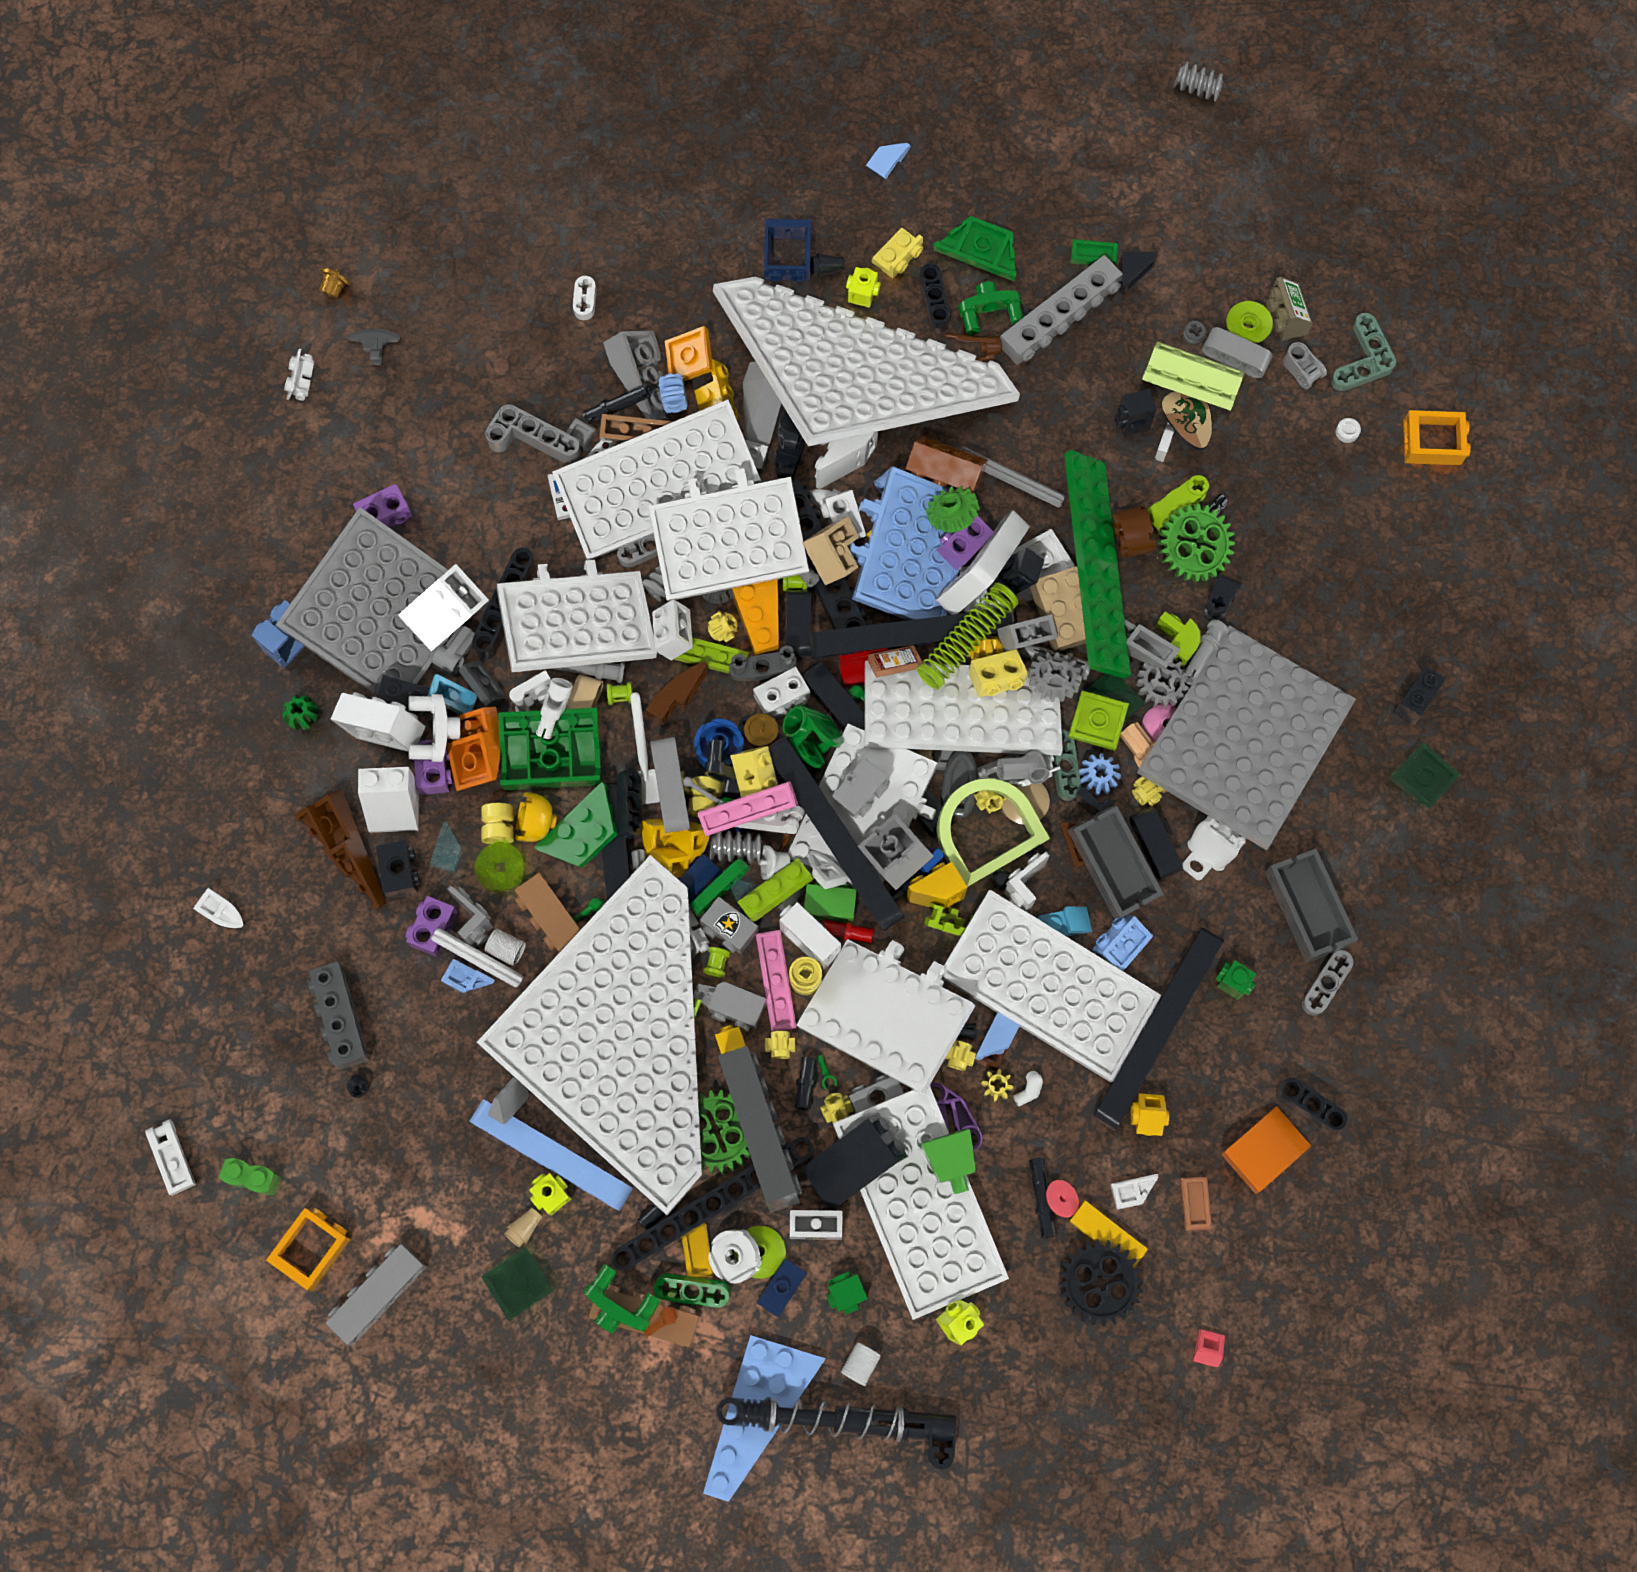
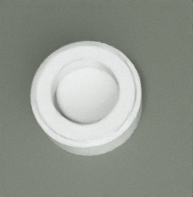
[1336,418,1361,443]

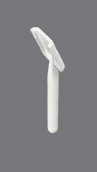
[630,692,660,805]

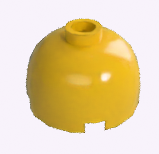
[515,792,557,842]

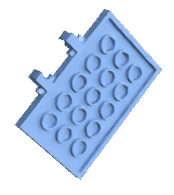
[848,466,978,620]

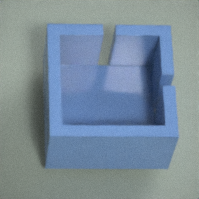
[251,600,305,668]

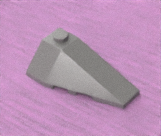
[603,331,667,421]
[743,361,784,458]

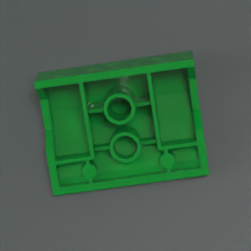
[498,708,602,790]

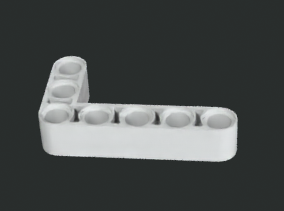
[935,510,1030,615]

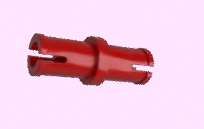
[823,919,874,944]

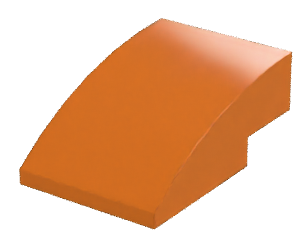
[446,707,500,791]
[1221,1106,1311,1194]

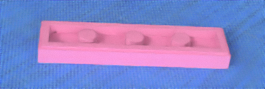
[697,781,799,836]
[756,930,797,1032]

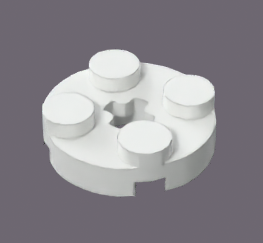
[709,1229,762,1284]

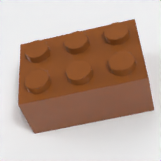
[906,436,988,493]

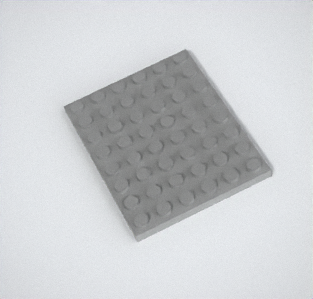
[1137,625,1356,850]

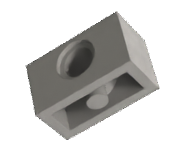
[849,1074,904,1114]

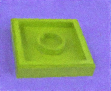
[1068,690,1129,751]

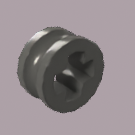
[1183,321,1206,344]

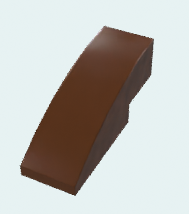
[645,661,709,727]

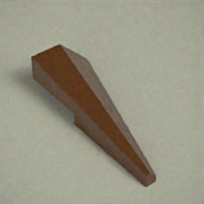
[294,789,386,910]

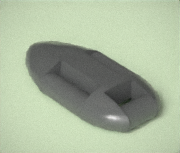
[941,751,978,818]

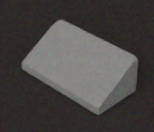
[488,1077,529,1124]

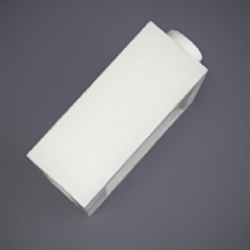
[780,902,841,971]

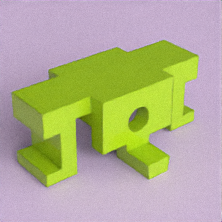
[924,902,973,936]

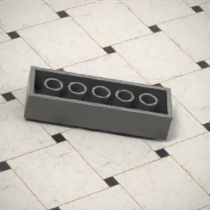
[718,1046,802,1213]

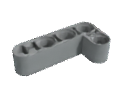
[486,405,582,465]
[650,737,690,833]

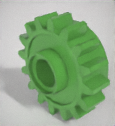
[926,486,980,533]

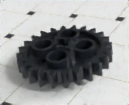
[1058,1239,1144,1326]

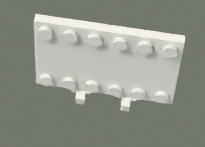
[649,468,810,601]
[497,560,657,672]
[788,724,938,889]
[796,939,975,1095]

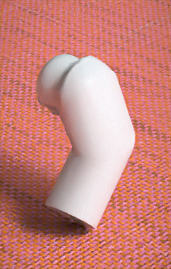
[1013,1071,1043,1107]

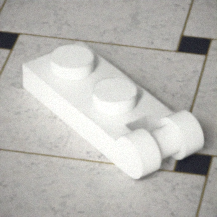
[735,806,805,834]
[145,1119,196,1196]

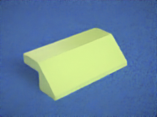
[1142,341,1245,411]

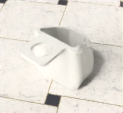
[1182,816,1246,880]

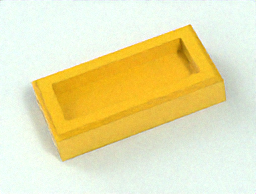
[682,1225,714,1278]

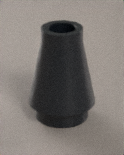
[810,253,845,277]

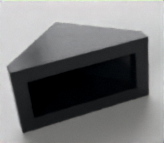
[1119,252,1158,295]

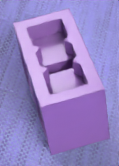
[353,484,412,527]
[936,516,994,570]
[414,739,453,795]
[406,896,458,957]

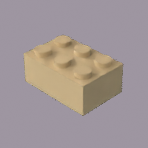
[1030,566,1086,652]

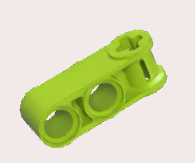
[1147,475,1209,532]

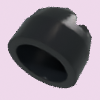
[991,869,1011,891]
[346,1075,369,1098]

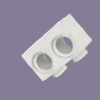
[820,490,866,539]

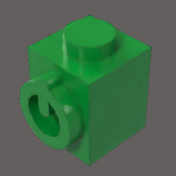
[1215,960,1256,1000]
[826,1271,868,1315]

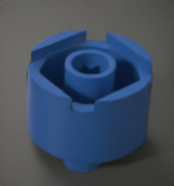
[694,719,744,769]

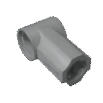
[432,625,475,676]
[996,751,1050,784]

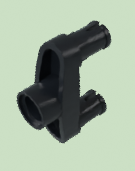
[705,740,741,797]

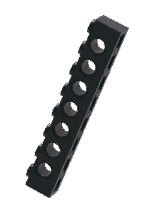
[792,479,867,630]

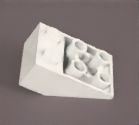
[815,431,878,489]
[398,564,489,651]

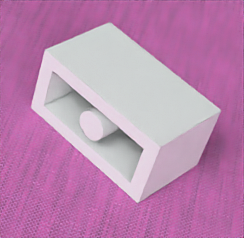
[790,1210,842,1240]

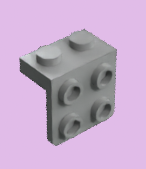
[447,885,493,948]

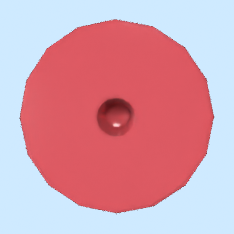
[1046,1180,1079,1217]

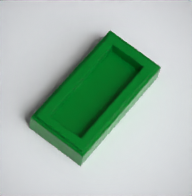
[1070,239,1118,266]

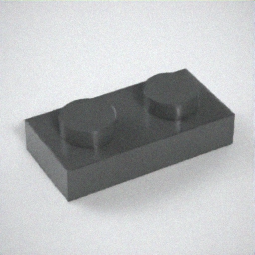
[459,660,507,707]

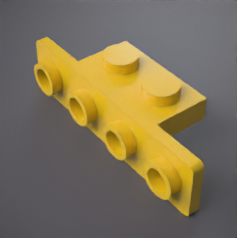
[694,359,743,435]

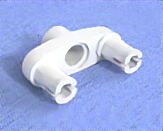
[536,678,573,739]
[408,694,460,762]

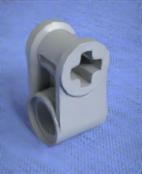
[1283,342,1327,389]

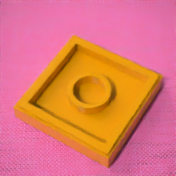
[665,326,713,381]

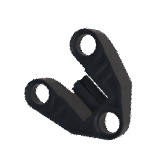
[775,411,806,481]

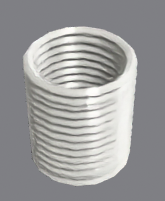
[485,928,526,966]
[841,1342,881,1386]

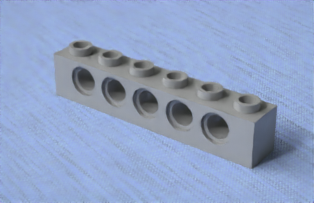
[1000,255,1123,365]

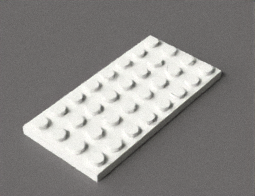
[552,400,761,560]
[864,661,1063,756]
[942,890,1162,1083]
[833,1085,1009,1320]

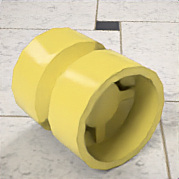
[688,776,722,817]
[481,803,514,845]
[789,957,822,995]

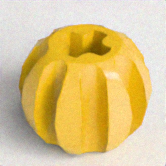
[970,636,1004,660]

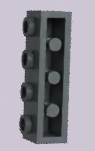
[307,962,370,1070]

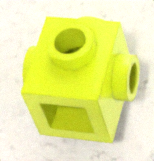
[846,267,881,308]
[529,1173,571,1216]
[936,1300,984,1345]

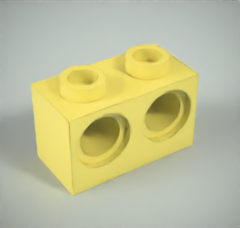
[968,649,1028,698]

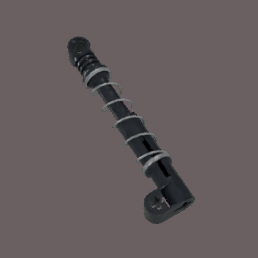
[715,1397,956,1470]

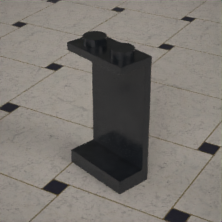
[801,1113,908,1211]

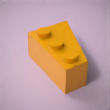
[732,579,779,656]

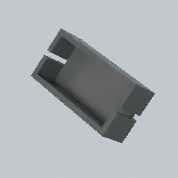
[1067,806,1164,918]
[1265,849,1358,963]

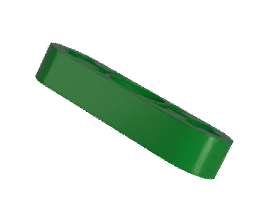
[689,858,750,916]
[654,1273,730,1308]

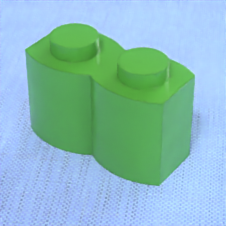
[219,1158,281,1196]

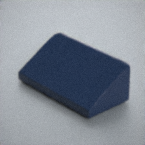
[679,854,723,906]

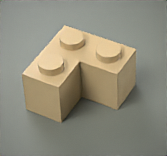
[802,516,859,585]

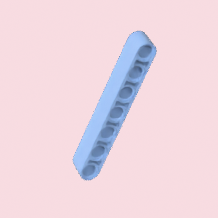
[469,1099,633,1211]

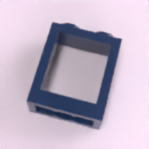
[764,219,811,282]

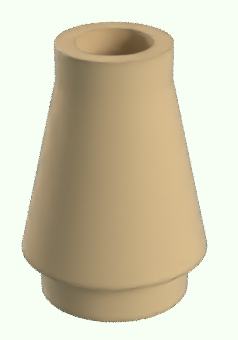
[504,1208,542,1247]

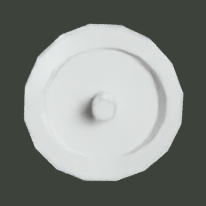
[759,845,790,880]

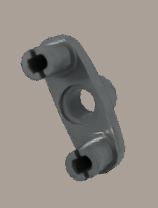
[729,646,796,683]

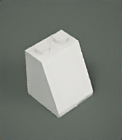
[358,767,419,833]

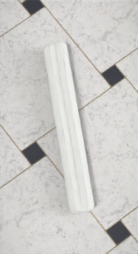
[431,928,523,987]

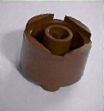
[1112,505,1156,558]

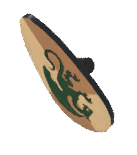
[1162,391,1212,450]

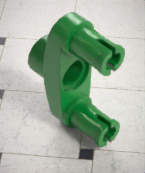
[958,281,1024,335]
[583,1264,661,1334]

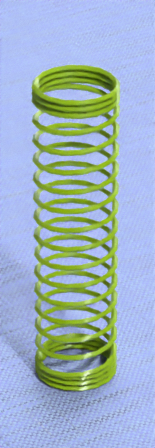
[917,583,1018,690]

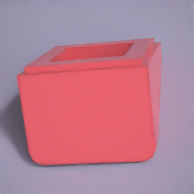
[1193,1329,1225,1367]

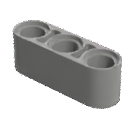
[1202,327,1273,378]

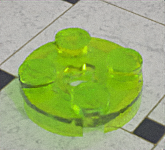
[474,842,525,892]

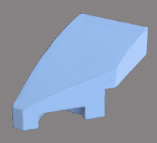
[866,143,911,179]
[441,959,495,993]
[975,1013,1020,1060]

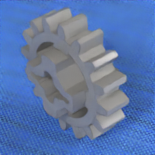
[1028,652,1082,702]
[1136,661,1189,709]

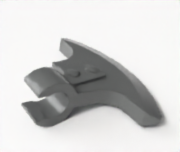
[347,329,401,365]

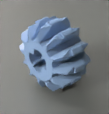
[659,373,688,413]
[1079,753,1121,796]

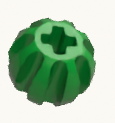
[282,695,319,730]

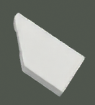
[1155,422,1174,462]
[1110,1174,1159,1210]

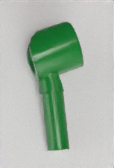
[847,685,865,703]
[572,898,605,923]
[817,1055,837,1090]

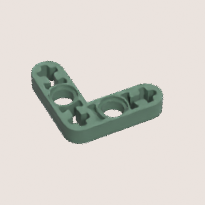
[1331,313,1396,391]
[1007,730,1081,801]

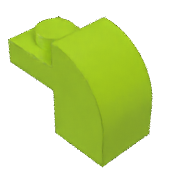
[1156,612,1200,669]

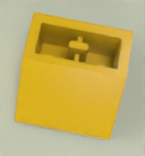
[907,862,967,911]

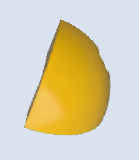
[642,819,710,879]

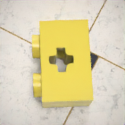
[731,746,778,797]

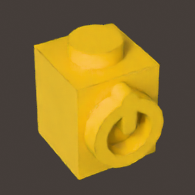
[1130,1093,1169,1136]

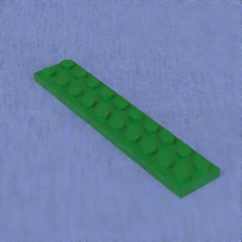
[1064,450,1131,679]

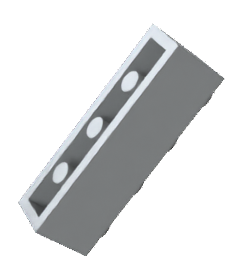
[326,1244,427,1346]

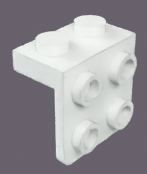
[1004,852,1050,913]

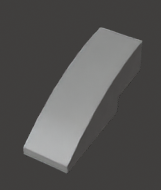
[1124,619,1180,669]

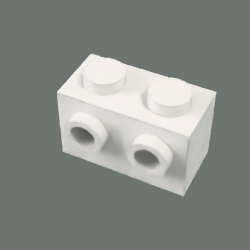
[652,599,693,660]
[753,667,810,719]

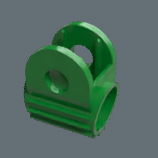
[782,705,844,768]

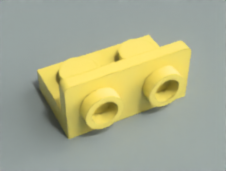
[872,228,923,279]

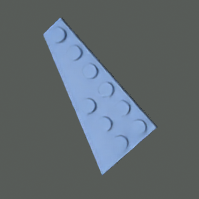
[703,1335,826,1502]

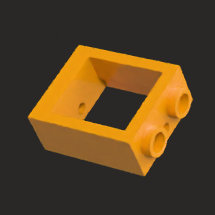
[1403,410,1471,465]
[266,1208,351,1292]

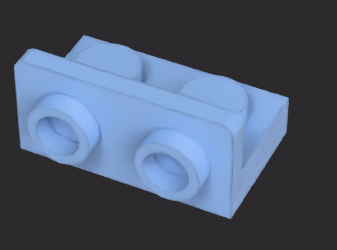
[1092,914,1153,971]

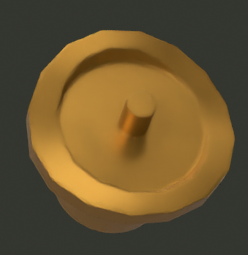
[319,268,351,298]
[744,713,779,747]

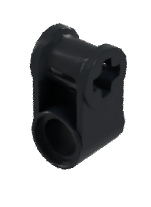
[1204,573,1242,621]

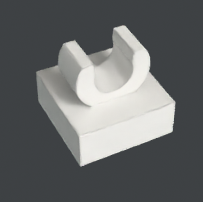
[745,440,769,470]

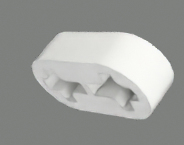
[573,276,596,321]

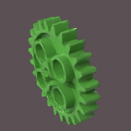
[1157,504,1235,582]
[698,1090,751,1174]

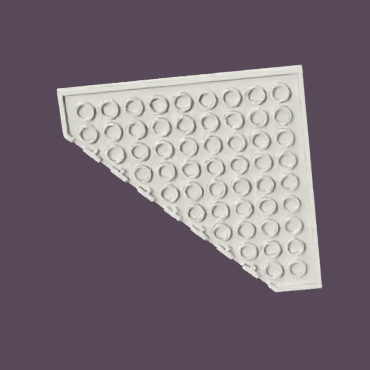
[713,277,1020,446]
[477,855,702,1215]

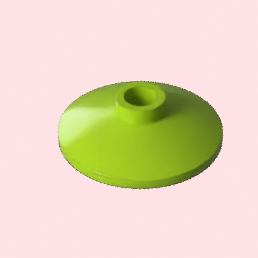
[1226,301,1273,344]
[734,1226,786,1279]

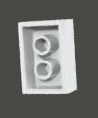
[331,692,425,752]

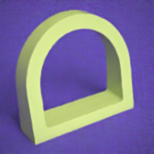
[937,778,1050,887]

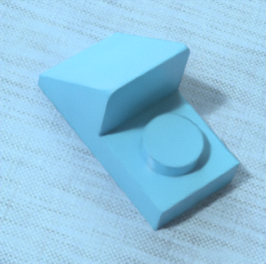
[428,674,477,715]
[1038,906,1092,937]

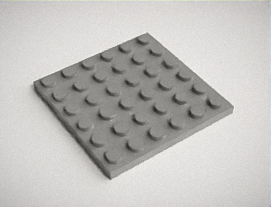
[275,507,450,694]

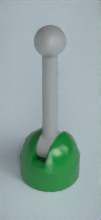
[683,777,733,805]

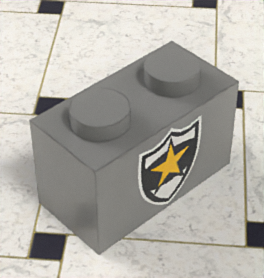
[700,897,759,955]

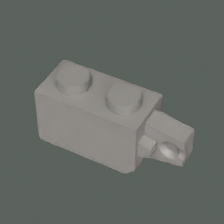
[693,982,767,1032]

